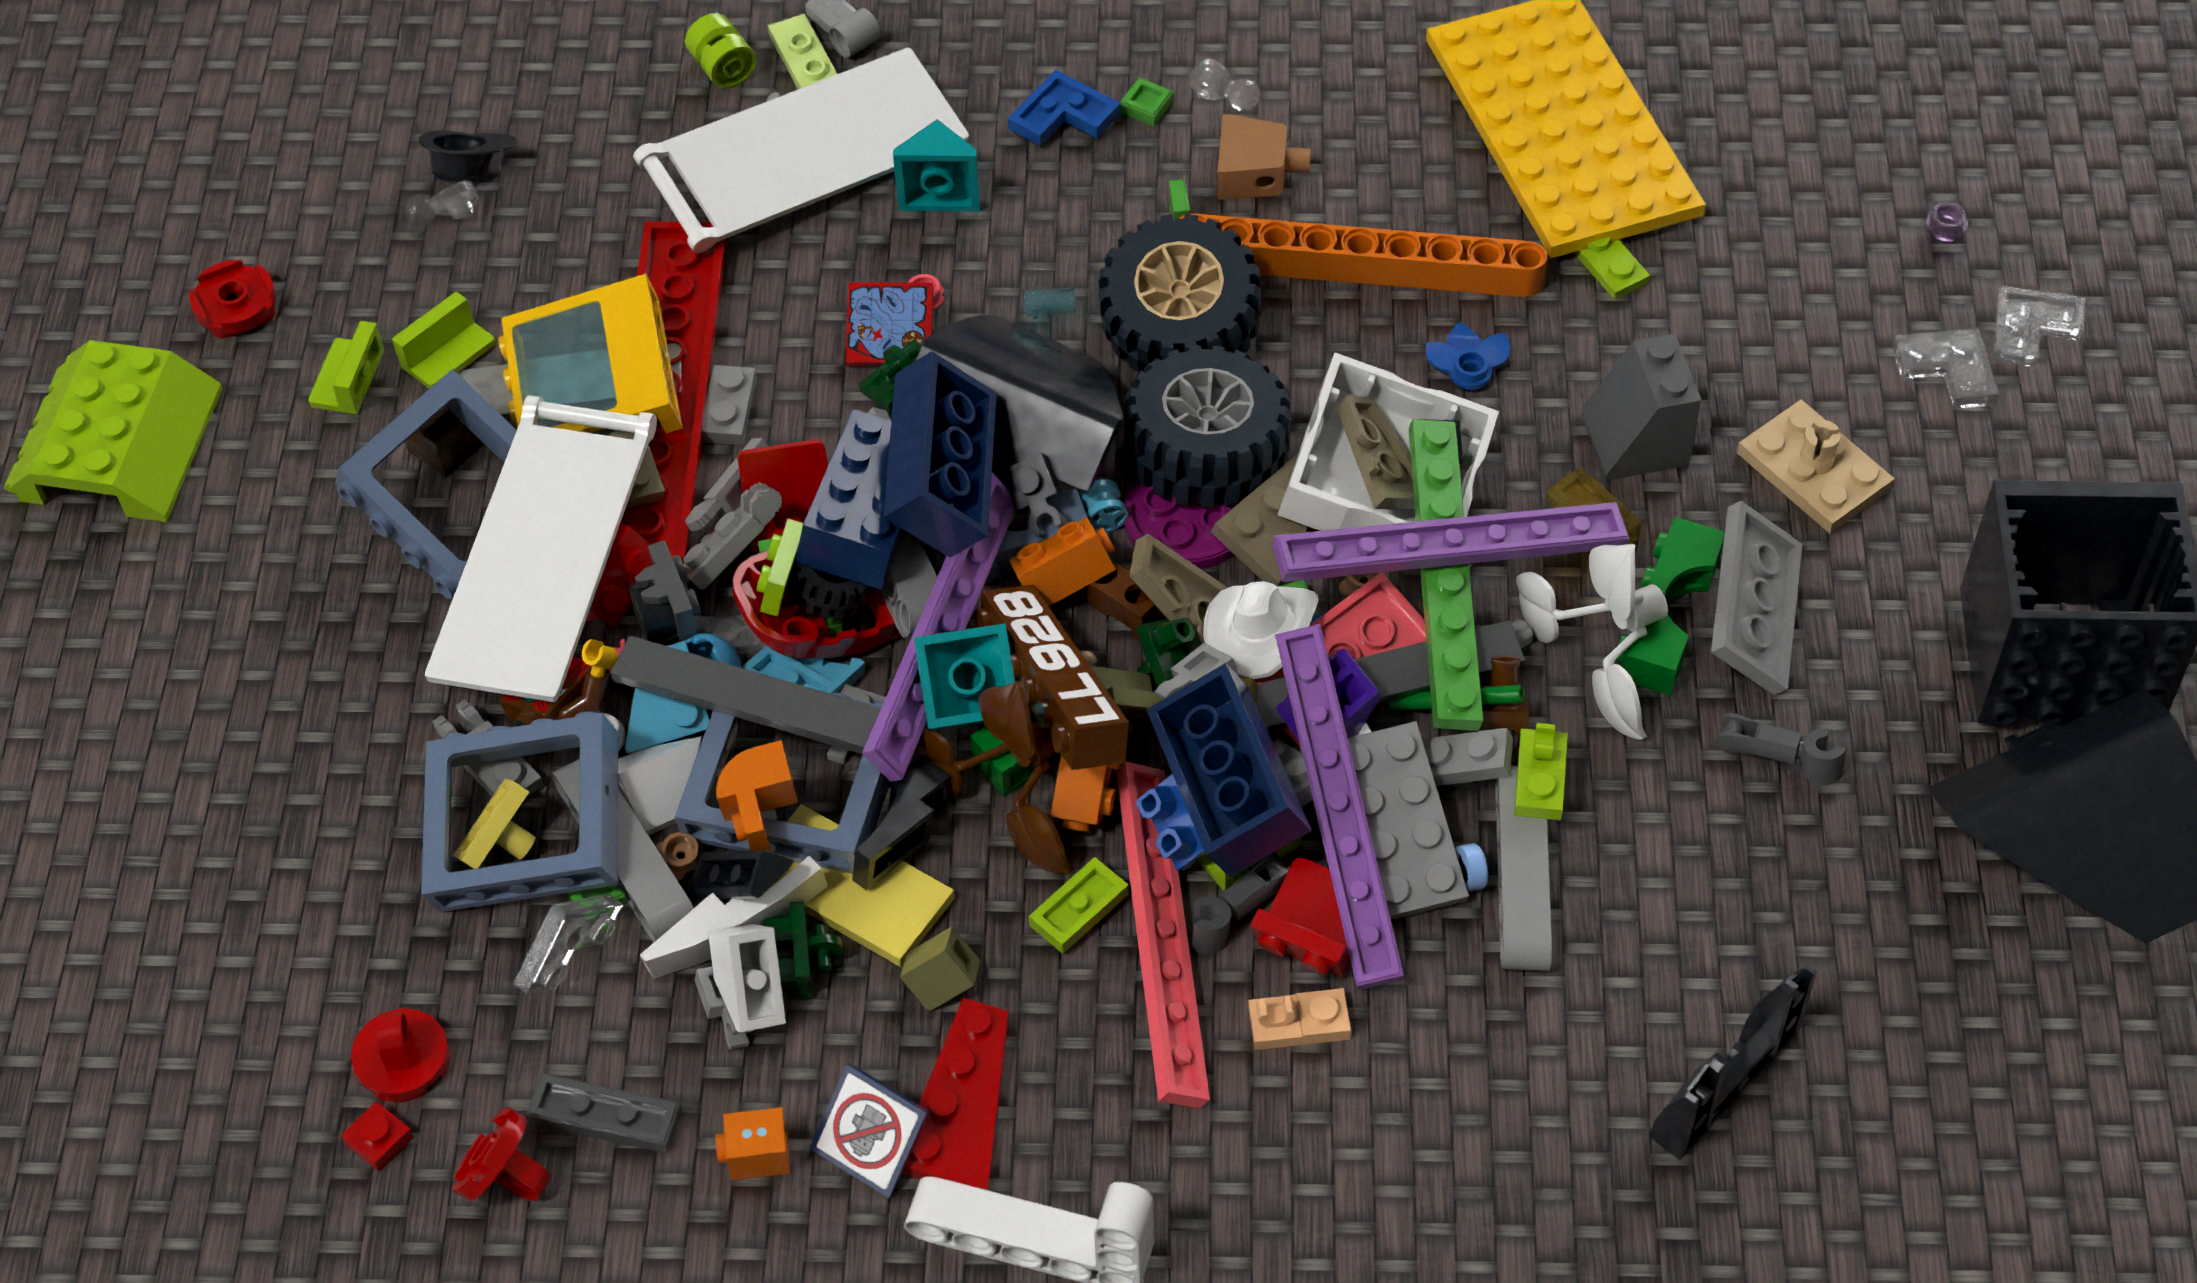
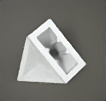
[618,736,702,836]

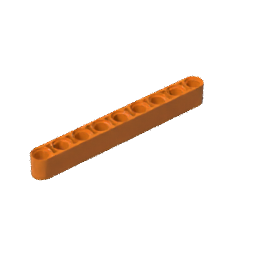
[1179,214,1547,297]

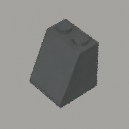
[1581,334,1702,481]

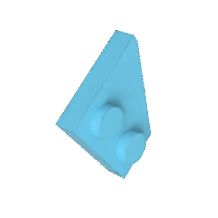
[624,641,710,754]
[741,645,865,693]

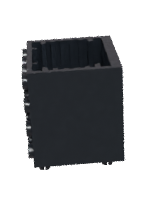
[1960,480,2197,726]

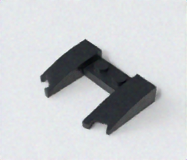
[1648,965,1817,1160]

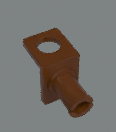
[1481,655,1529,763]

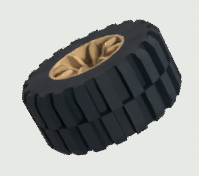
[1098,214,1261,373]

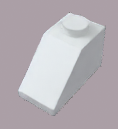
[708,924,786,1032]

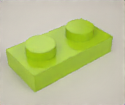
[1573,237,1650,300]
[756,519,803,616]
[1028,857,1129,954]

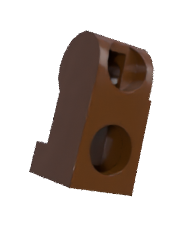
[1084,562,1167,642]

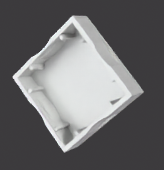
[1277,353,1499,531]

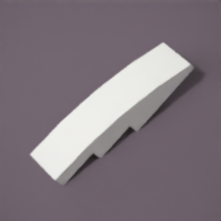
[640,856,828,978]

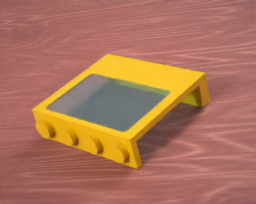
[498,274,683,433]

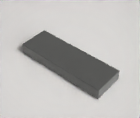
[526,1073,682,1153]

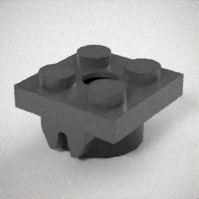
[628,540,705,646]

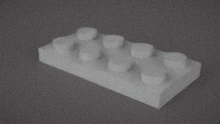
[1711,501,1802,695]
[1347,721,1469,920]

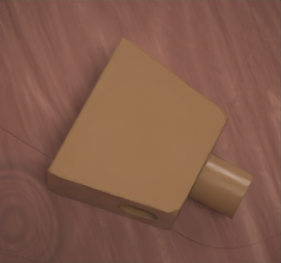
[1217,114,1311,200]

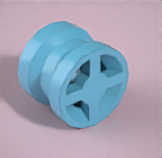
[1078,479,1128,533]

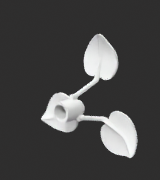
[1516,544,1668,740]

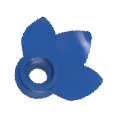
[1425,322,1510,390]

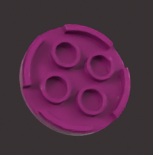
[1123,479,1246,569]

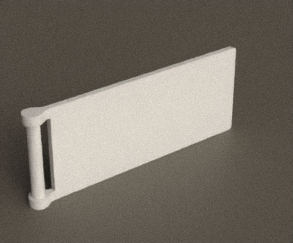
[633,48,969,253]
[425,395,657,702]

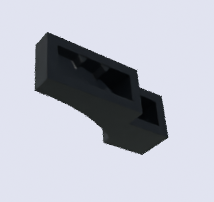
[852,756,951,890]

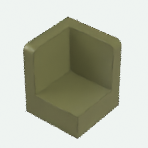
[900,926,981,1011]

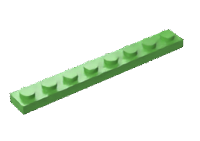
[1408,419,1483,731]

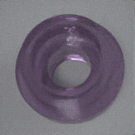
[1925,202,1968,241]

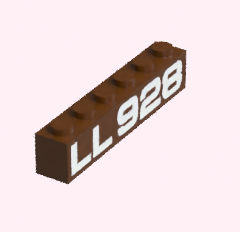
[975,585,1129,770]

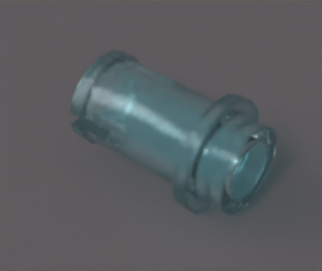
[1022,286,1076,319]

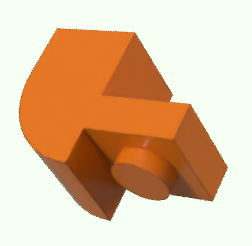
[716,740,798,852]

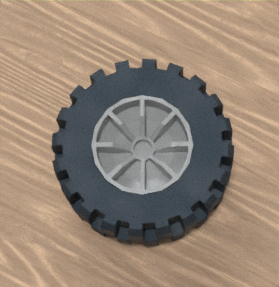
[1124,345,1291,509]

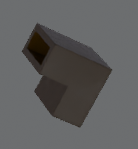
[405,406,484,478]

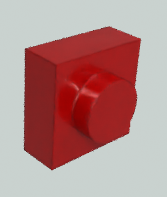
[341,1101,414,1172]

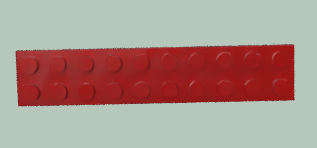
[615,221,728,564]

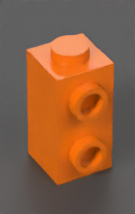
[1009,517,1116,606]
[1051,754,1121,831]

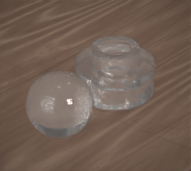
[1189,59,1260,111]
[405,181,479,227]

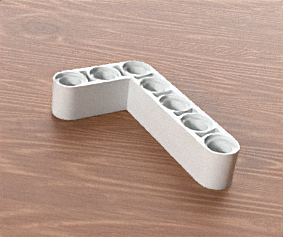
[904,1177,1154,1283]

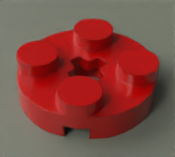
[189,260,277,339]

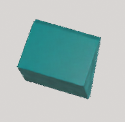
[893,119,981,212]
[913,623,1015,730]

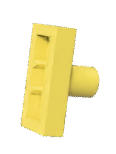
[453,778,536,869]

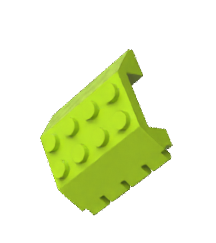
[4,340,223,522]

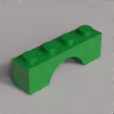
[1616,517,1725,696]

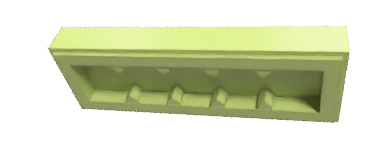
[768,14,837,89]

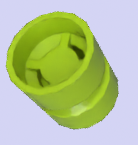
[685,13,757,89]

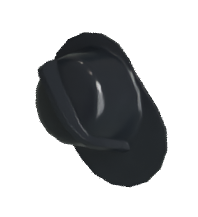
[419,130,517,183]

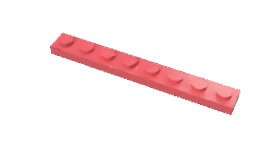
[1116,761,1210,1109]

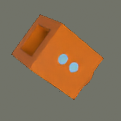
[715,1107,790,1181]

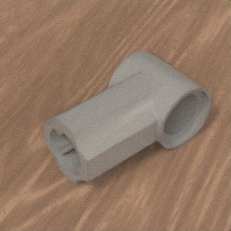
[805,0,881,58]

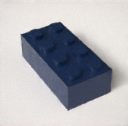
[883,351,997,557]
[795,409,905,590]
[1146,663,1312,877]

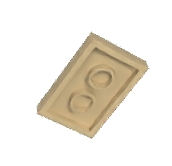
[1737,399,1895,534]

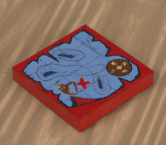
[845,282,934,367]

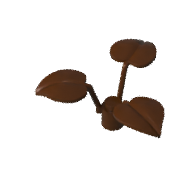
[914,681,1074,874]

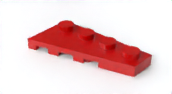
[903,998,1009,1191]

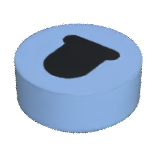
[1455,843,1488,892]

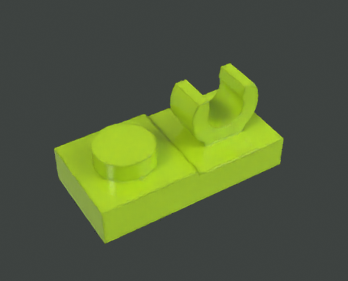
[1514,723,1568,820]

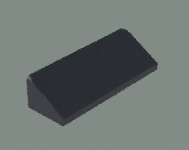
[689,850,794,900]

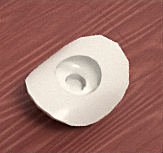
[1203,581,1319,680]

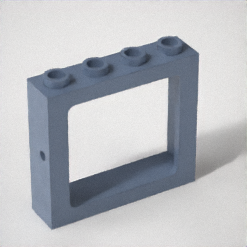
[335,369,517,599]
[674,693,890,874]
[421,712,618,912]

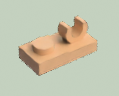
[1248,988,1351,1050]

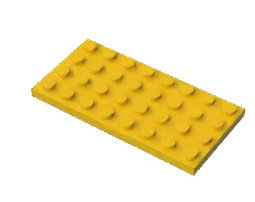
[1426,0,1706,258]

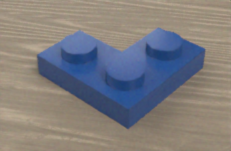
[1008,70,1121,146]

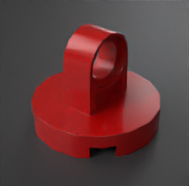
[351,1008,451,1103]
[451,1107,551,1201]

